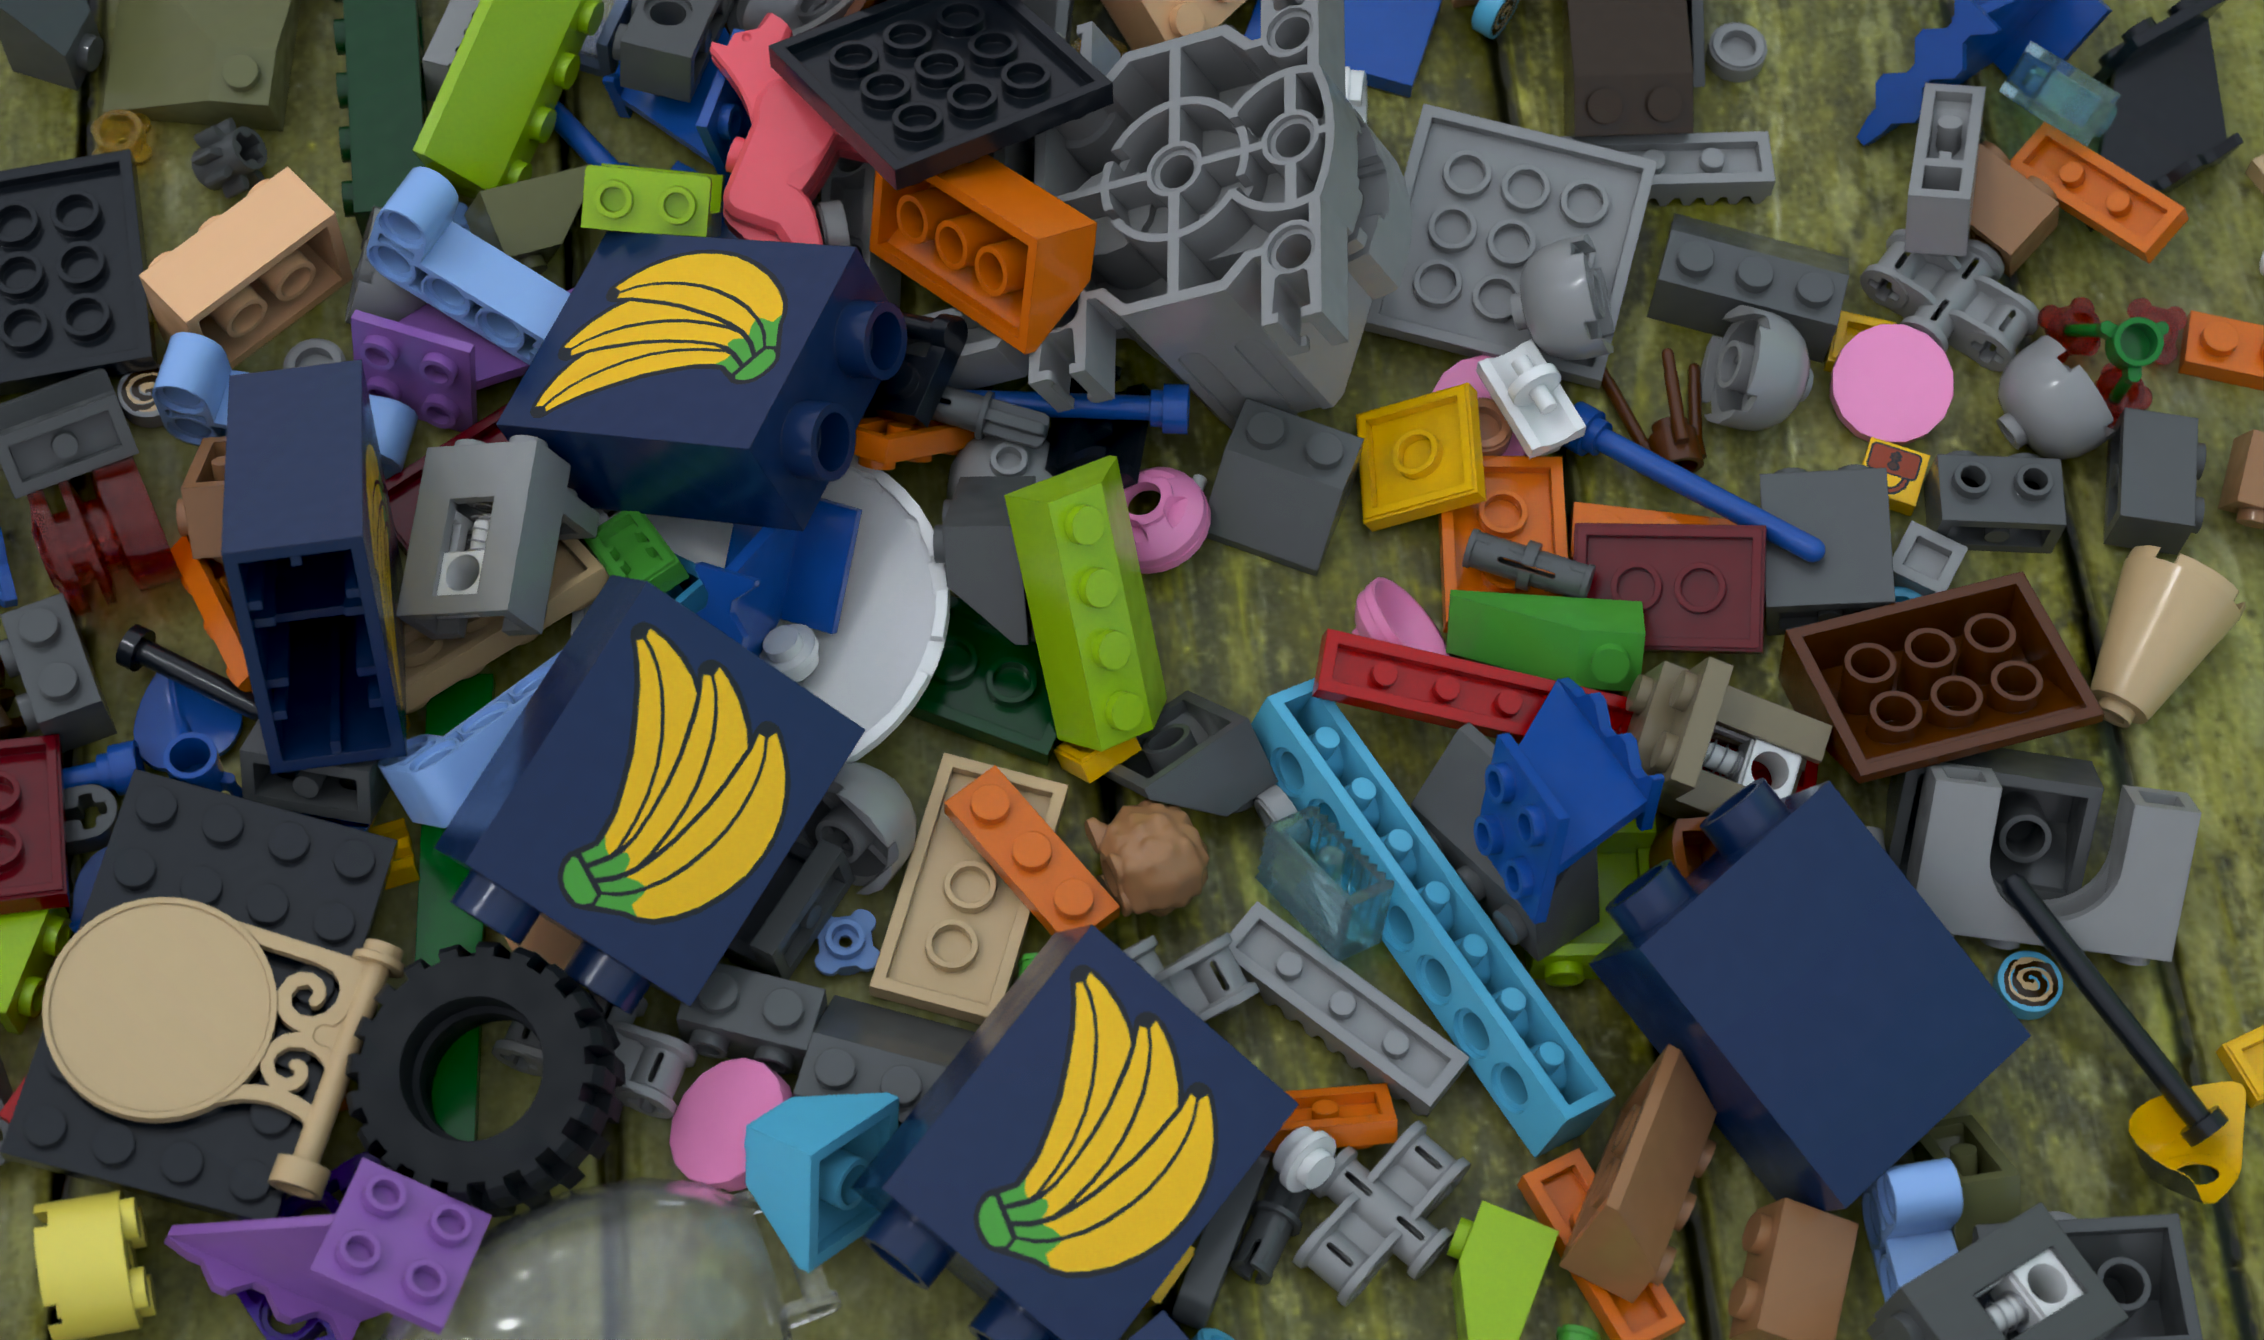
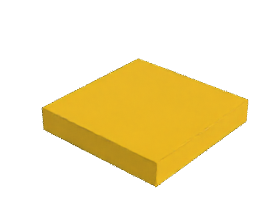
[1356,382,1487,532]

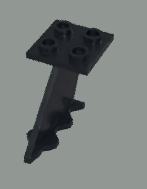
[2085,0,2244,232]

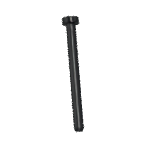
[116,624,259,722]
[2001,873,2229,1147]

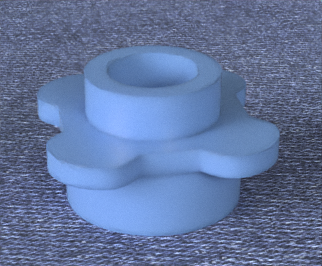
[815,909,880,976]

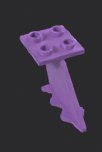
[351,288,574,432]
[164,1157,492,1340]

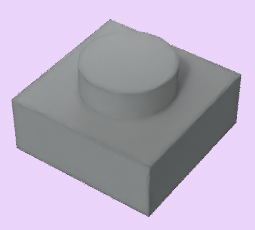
[1892,521,1969,596]

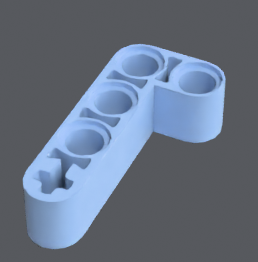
[366,166,571,365]
[152,332,418,479]
[378,649,563,828]
[1862,1157,1963,1302]

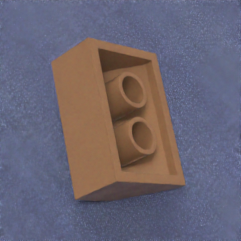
[1559,1044,1717,1303]

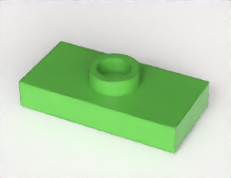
[584,511,689,593]

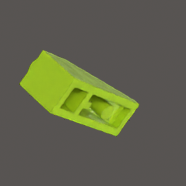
[1447,1200,1559,1340]

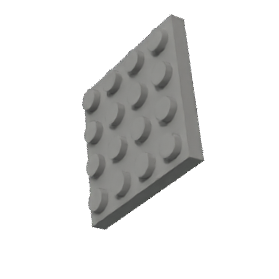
[1364,104,1658,389]

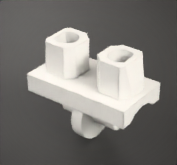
[1476,339,1587,459]

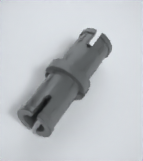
[1462,528,1596,598]

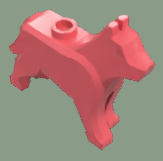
[709,13,868,245]

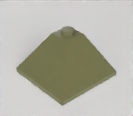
[102,0,301,131]

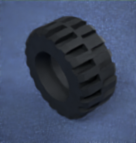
[345,942,626,1217]

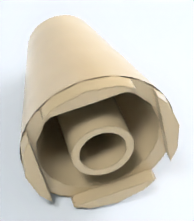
[2090,545,2246,728]

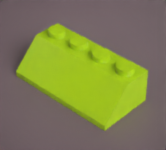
[412,0,604,199]
[1004,455,1167,751]

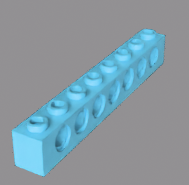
[1251,678,1616,1158]

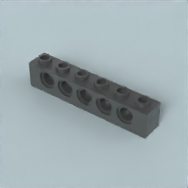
[612,0,736,103]

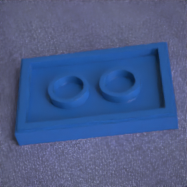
[1244,0,1442,98]

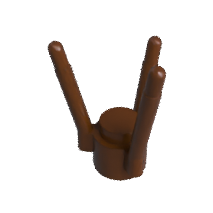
[1601,348,1707,473]

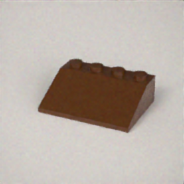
[1778,571,2105,784]

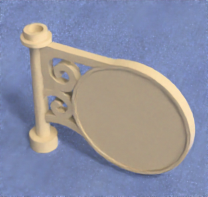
[42,897,406,1201]

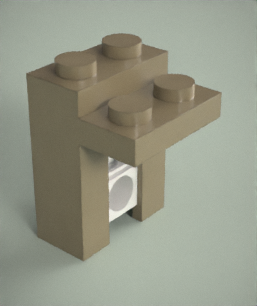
[1621,656,1833,819]

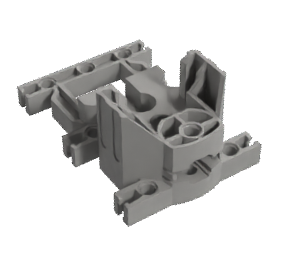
[821,0,1412,457]

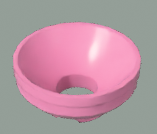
[1124,467,1211,574]
[1352,577,1449,656]

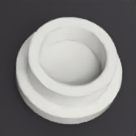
[759,624,819,683]
[1273,1126,1336,1193]

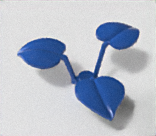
[69,673,370,934]

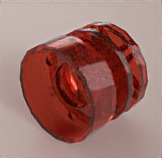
[27,456,182,618]

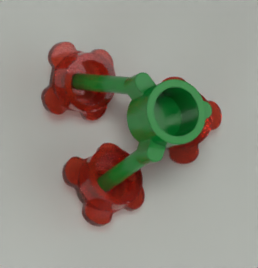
[2038,297,2187,429]

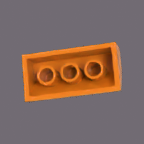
[869,154,1097,355]

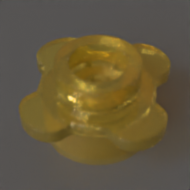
[90,109,153,166]

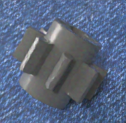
[191,118,267,199]

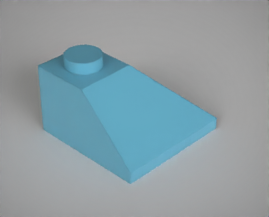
[744,1092,899,1273]

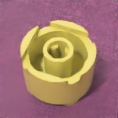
[33,1190,157,1340]

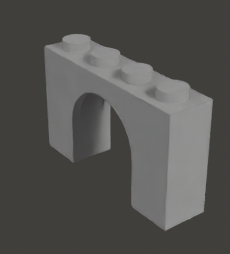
[1906,762,2201,966]

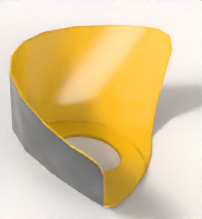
[2129,1081,2246,1204]

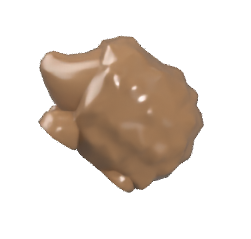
[1084,799,1209,918]

